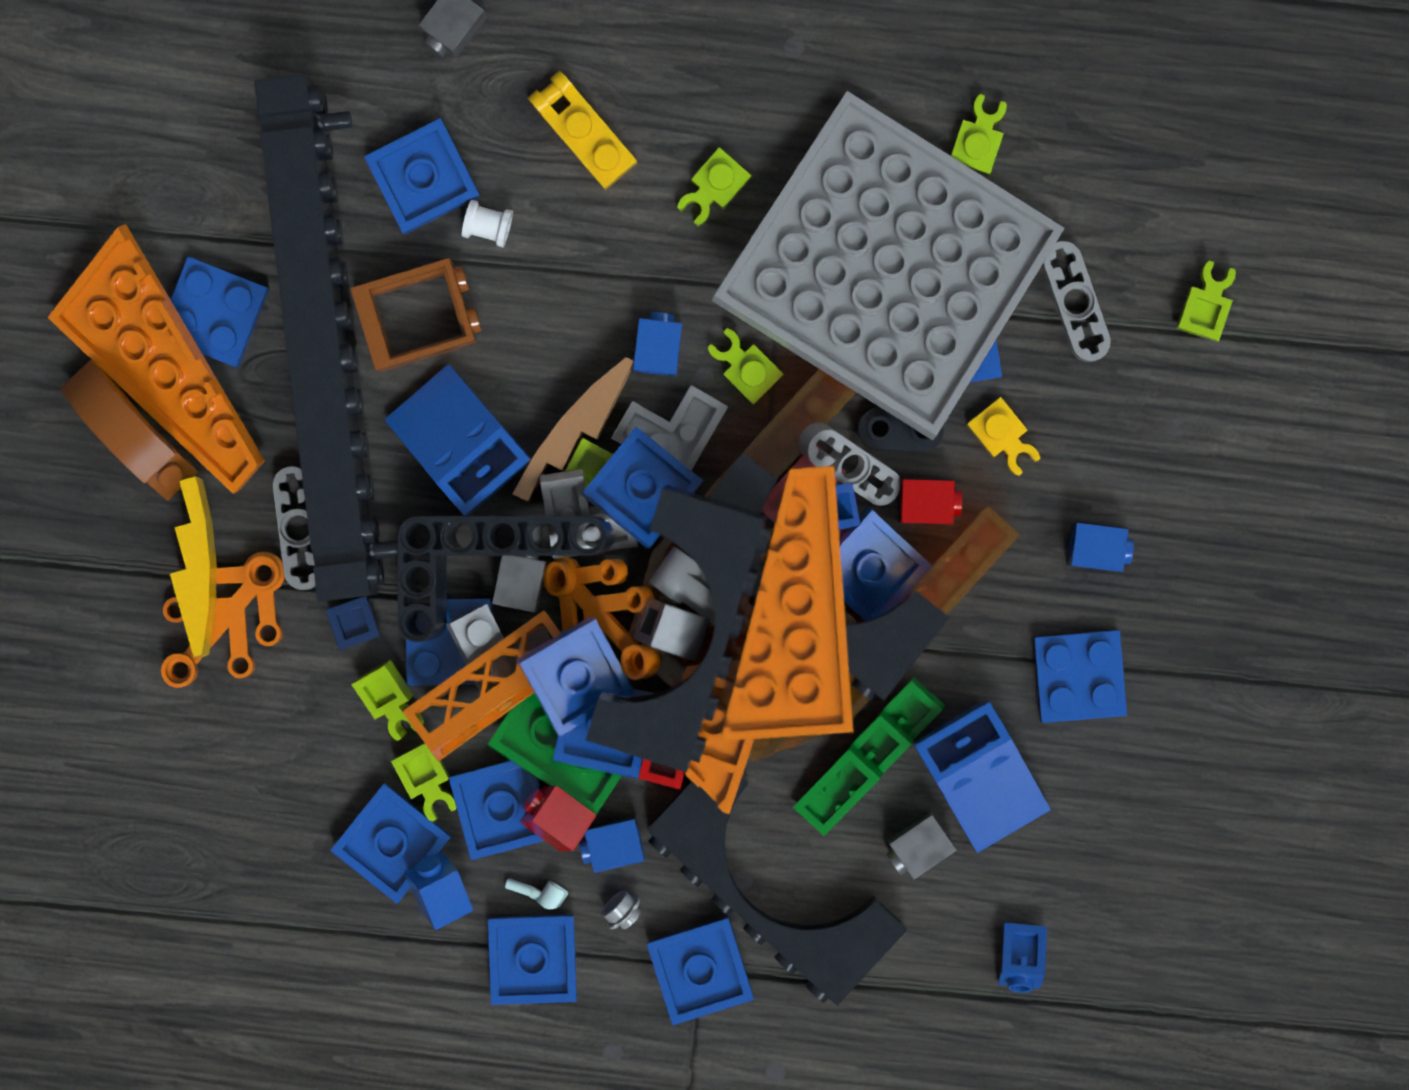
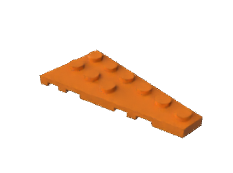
[48,224,265,494]
[720,466,853,741]

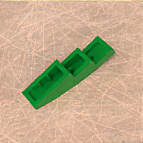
[793,676,945,836]

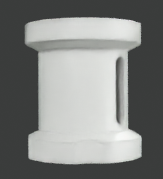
[462,199,513,248]

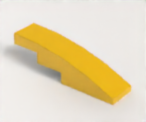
[170,476,217,658]

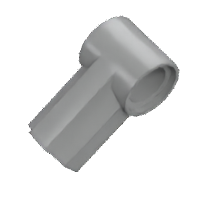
[648,546,715,625]

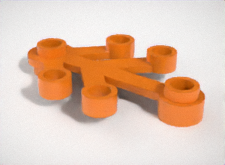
[161,552,285,688]
[543,557,661,680]

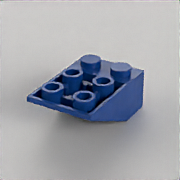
[384,364,532,516]
[912,699,1051,853]

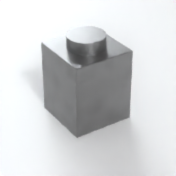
[418,0,487,58]
[492,556,547,613]
[633,597,710,661]
[886,811,957,880]

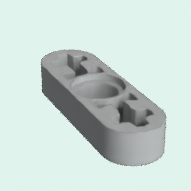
[1042,241,1111,362]
[798,422,901,506]
[273,466,315,590]

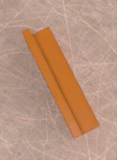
[402,611,561,762]

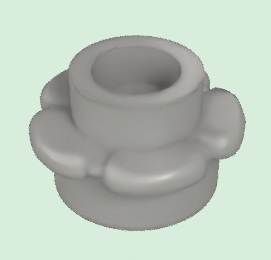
[601,890,641,929]

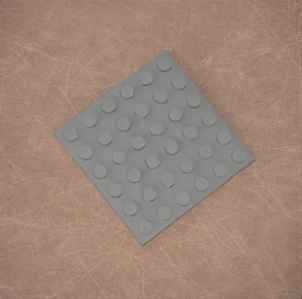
[712,91,1065,440]

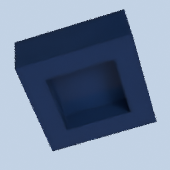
[325,596,382,651]

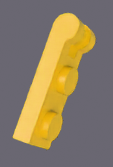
[527,70,637,190]

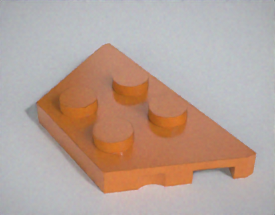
[681,657,754,814]

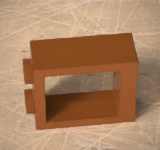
[350,258,482,373]

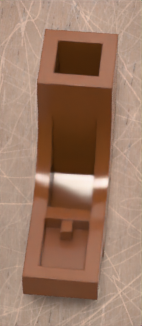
[60,359,198,501]

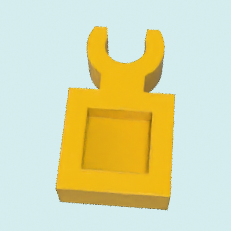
[966,397,1040,476]

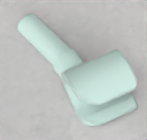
[505,878,568,909]

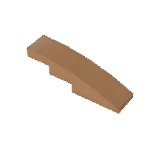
[513,357,634,502]

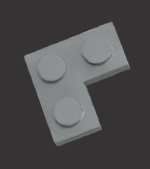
[611,385,728,471]
[540,469,638,559]
[446,604,551,693]

